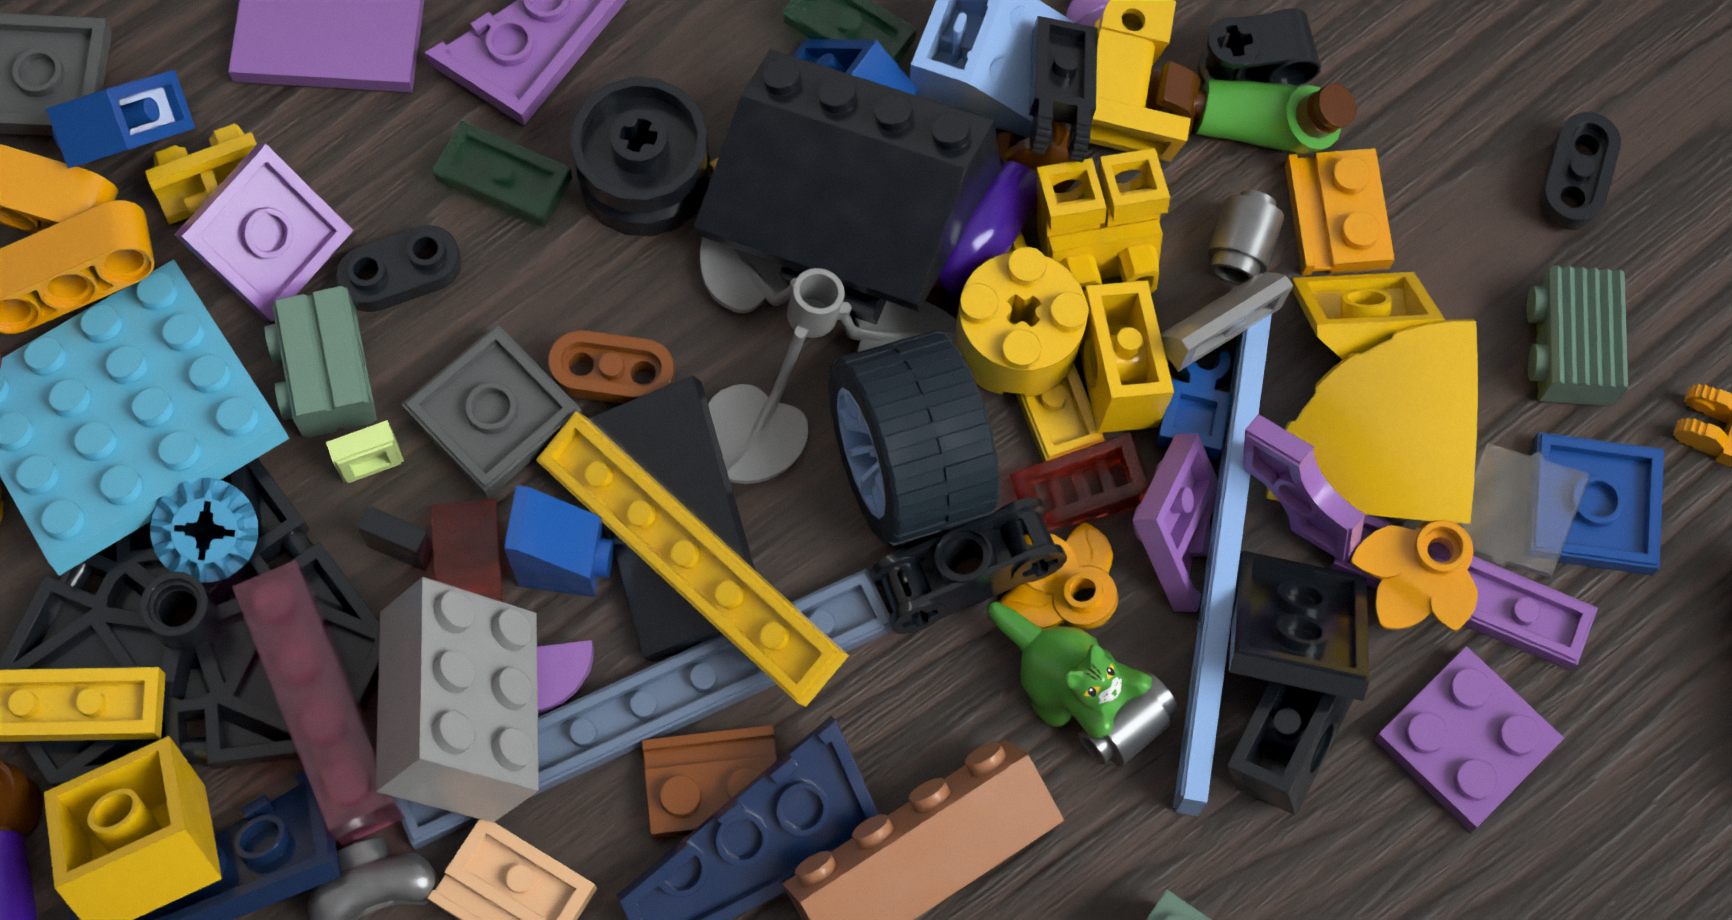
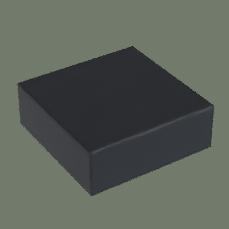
[357,507,435,571]

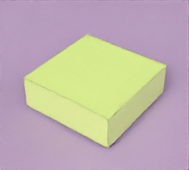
[326,420,404,484]

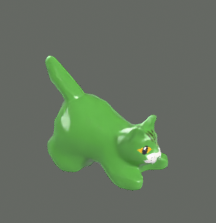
[987,602,1152,739]

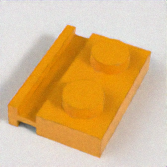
[1285,148,1395,276]

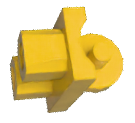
[145,124,257,225]

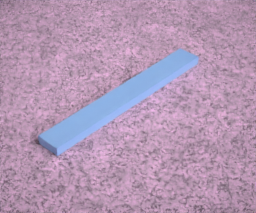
[1173,314,1272,816]

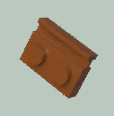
[642,725,777,840]

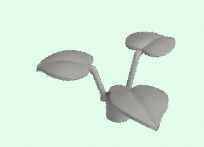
[700,237,957,484]

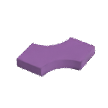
[1243,414,1365,563]

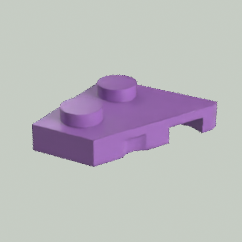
[1133,433,1218,612]

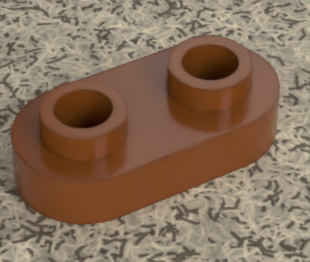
[548,330,675,404]

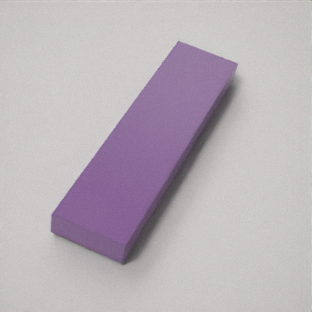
[1330,514,1598,671]

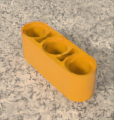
[0,144,118,234]
[0,200,154,334]

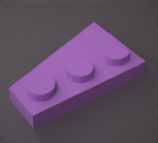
[425,0,627,126]

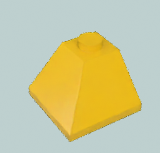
[1292,272,1445,360]

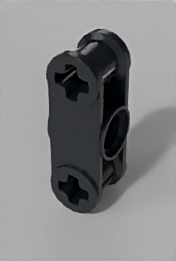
[870,497,1067,634]

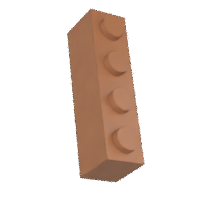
[782,740,1065,920]

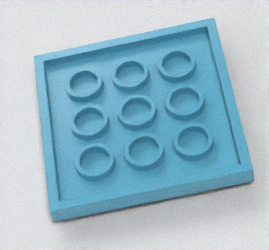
[0,259,290,576]

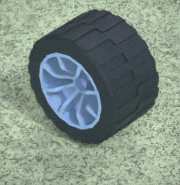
[828,330,1000,546]

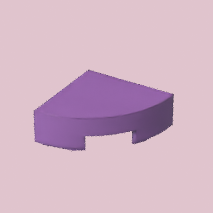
[537,640,594,716]

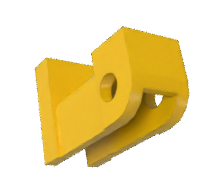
[1089,0,1191,162]

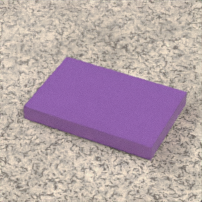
[228,0,425,92]

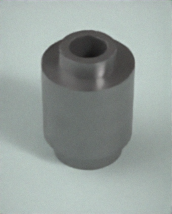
[1207,190,1284,285]
[1078,670,1178,766]

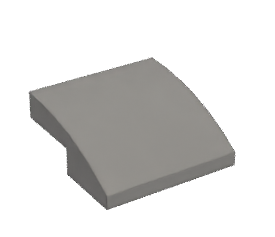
[1161,272,1293,372]

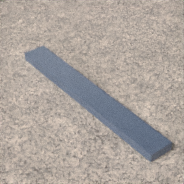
[391,568,893,850]

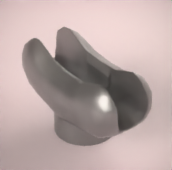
[308,838,439,920]

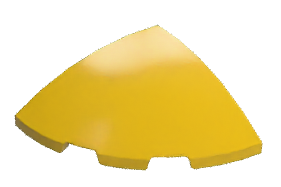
[1265,319,1478,524]

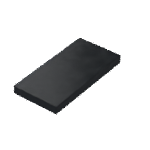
[588,375,755,661]

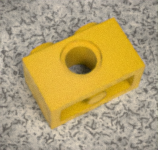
[1079,280,1174,433]

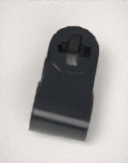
[1198,8,1321,86]

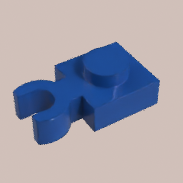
[1155,351,1232,460]

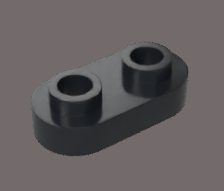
[1539,112,1621,230]
[337,225,461,312]

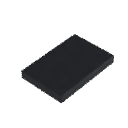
[1229,551,1369,701]

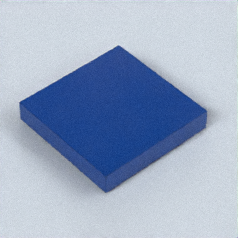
[1526,432,1664,575]

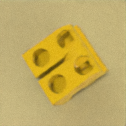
[1037,148,1170,293]

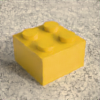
[44,736,222,920]

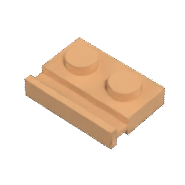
[427,819,597,920]

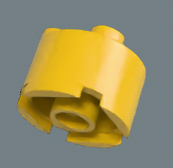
[955,247,1089,397]

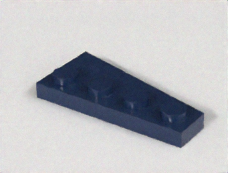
[617,716,879,920]
[70,764,341,920]

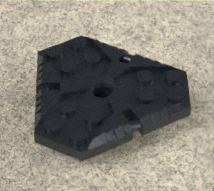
[0,458,380,787]

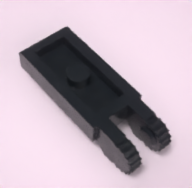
[1029,16,1098,162]

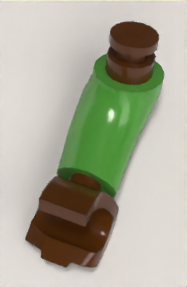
[1145,61,1356,155]

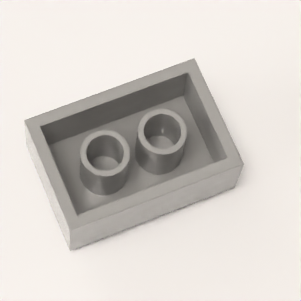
[376,577,539,823]

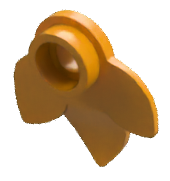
[1351,520,1478,632]
[998,522,1118,629]

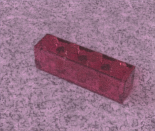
[232,560,405,846]

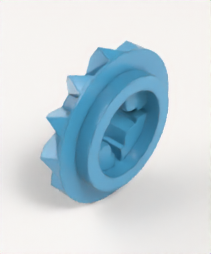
[150,478,258,583]

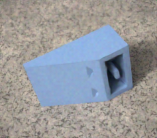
[910,0,1075,138]

